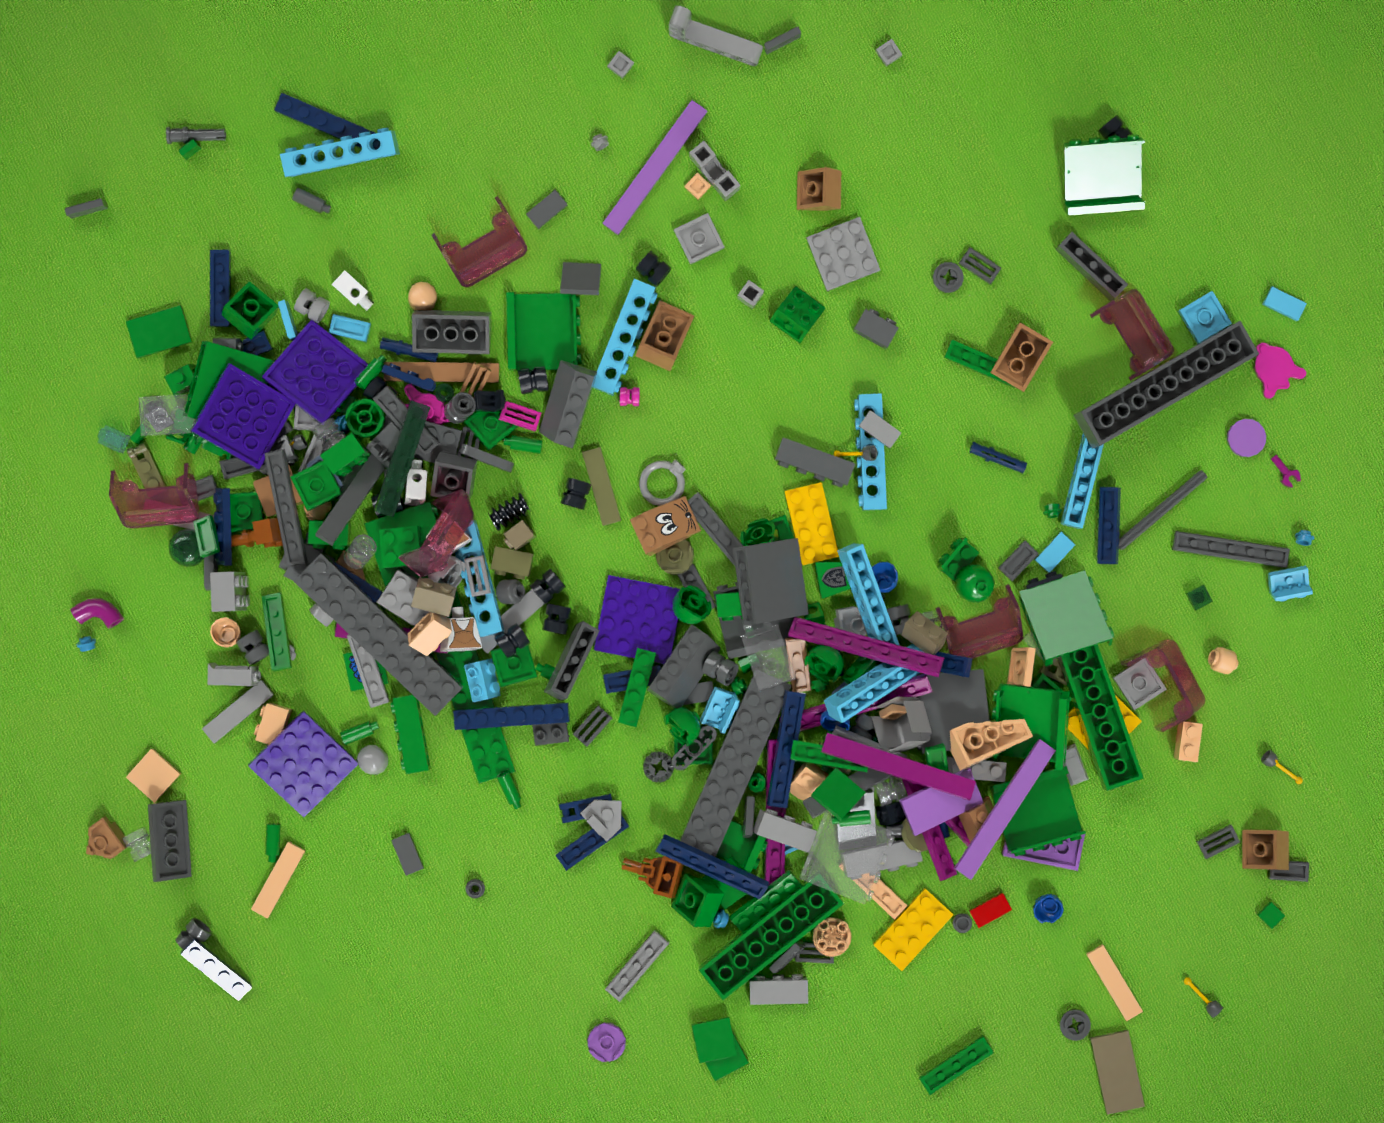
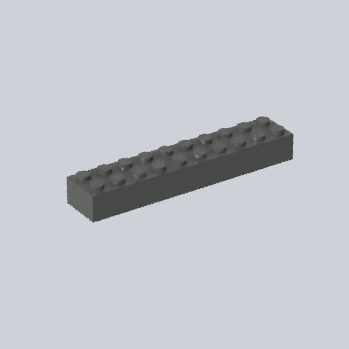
[1074,321,1259,449]
[294,553,463,716]
[679,669,791,857]

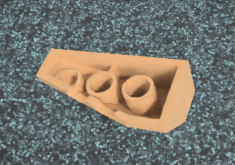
[950,719,1033,771]
[790,762,829,801]

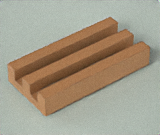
[459,362,491,398]

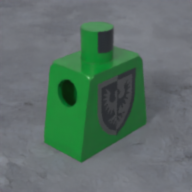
[164,364,196,399]
[814,562,851,599]

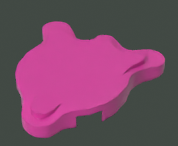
[1254,343,1306,399]
[404,384,450,425]

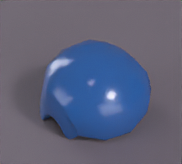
[872,562,898,593]
[820,710,850,731]
[1033,894,1064,923]

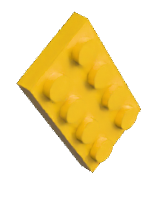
[784,482,839,565]
[873,888,954,971]

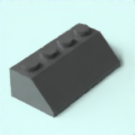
[412,310,492,354]
[539,360,597,448]
[647,625,721,709]

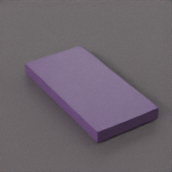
[899,767,984,836]
[1002,834,1085,871]

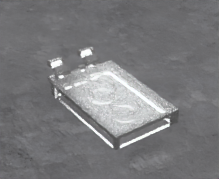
[139,394,196,436]
[741,621,796,691]

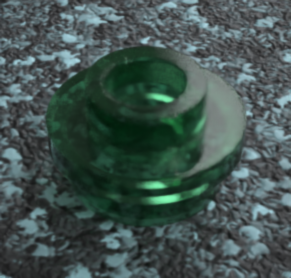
[435,383,454,402]

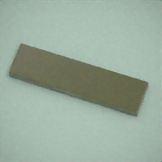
[582,447,621,526]

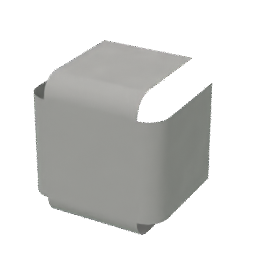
[872,697,932,752]

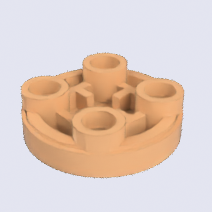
[813,917,851,957]

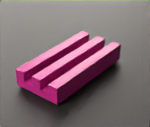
[499,401,541,432]

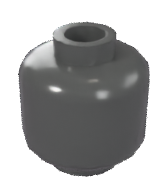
[496,579,525,604]

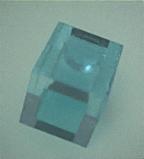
[97,425,130,453]

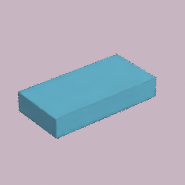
[1262,287,1307,321]
[278,300,298,341]
[329,314,371,342]
[1035,532,1075,573]

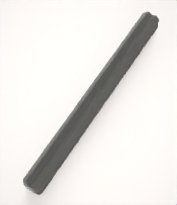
[1119,470,1207,550]

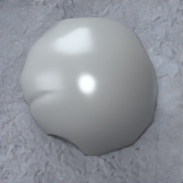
[357,745,388,775]

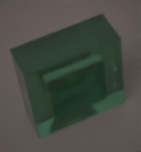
[1185,585,1213,610]

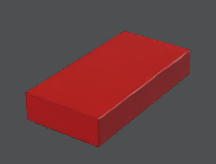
[969,893,1012,928]

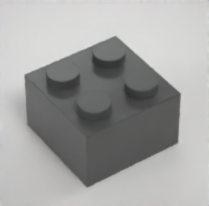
[431,452,478,503]

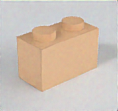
[408,612,452,656]
[254,702,292,744]
[1174,720,1203,762]

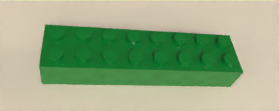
[1058,644,1144,791]
[699,871,844,1000]

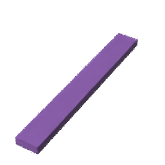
[603,100,707,235]
[954,739,1056,880]

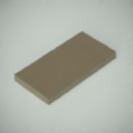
[1090,1030,1145,1115]

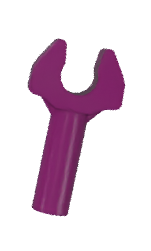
[1271,454,1301,488]

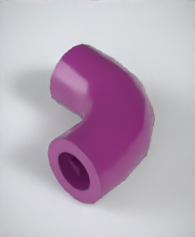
[70,598,124,629]

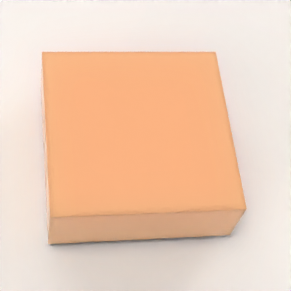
[684,172,711,200]
[879,704,907,720]

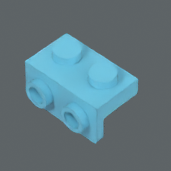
[1268,565,1313,602]
[464,658,501,702]
[700,687,740,734]

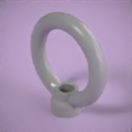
[639,459,686,506]

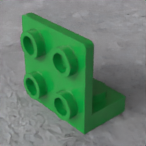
[770,286,826,343]
[937,537,980,582]

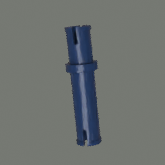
[380,337,439,362]
[969,442,1027,474]

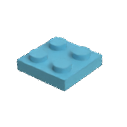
[1178,291,1232,344]

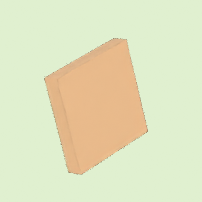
[1007,647,1036,687]
[126,748,181,803]

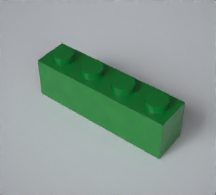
[390,695,431,774]

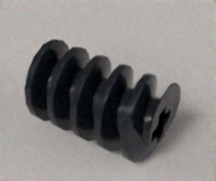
[488,493,531,531]

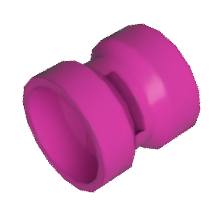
[620,387,640,406]

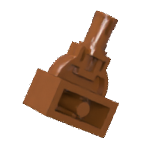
[231,518,283,548]
[622,856,683,899]

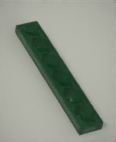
[374,400,430,517]

